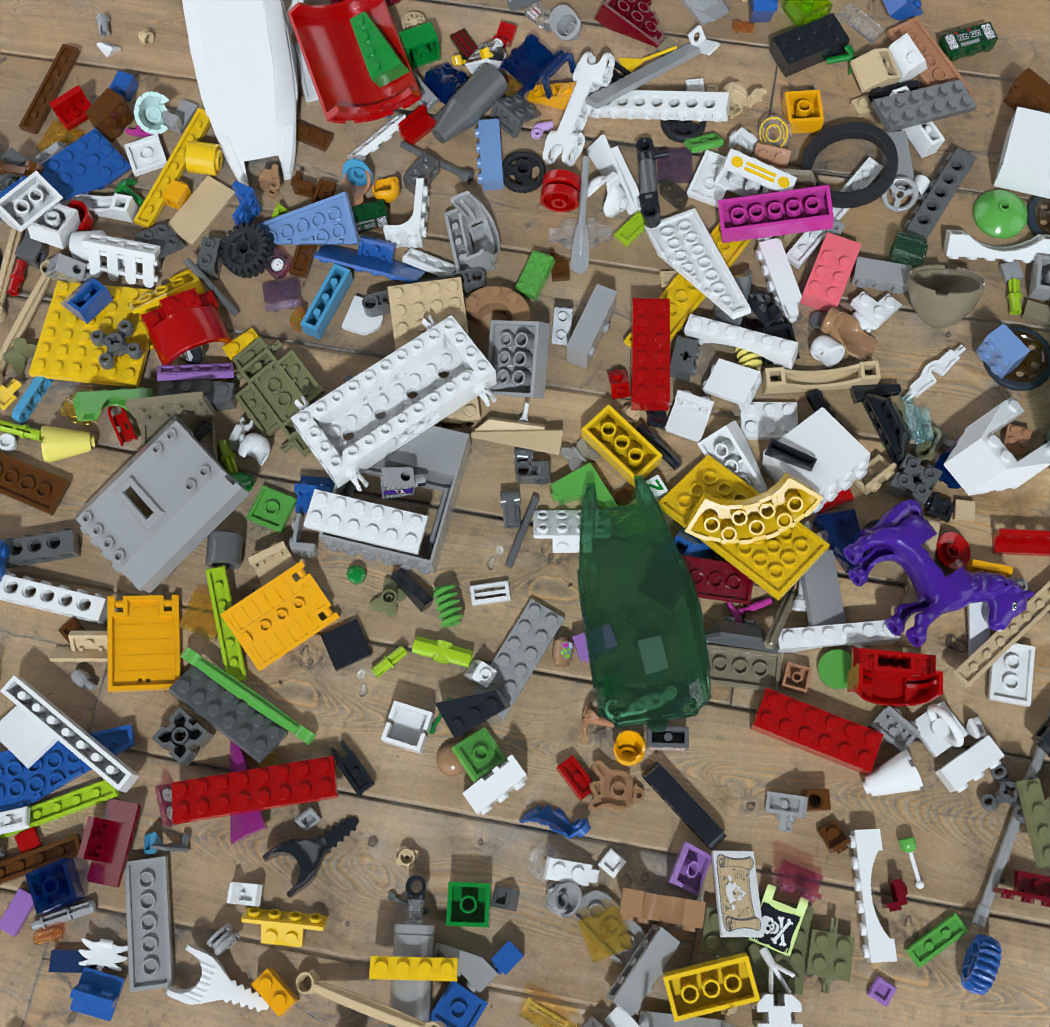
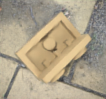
[853,454,897,496]

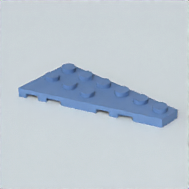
[257,192,361,245]

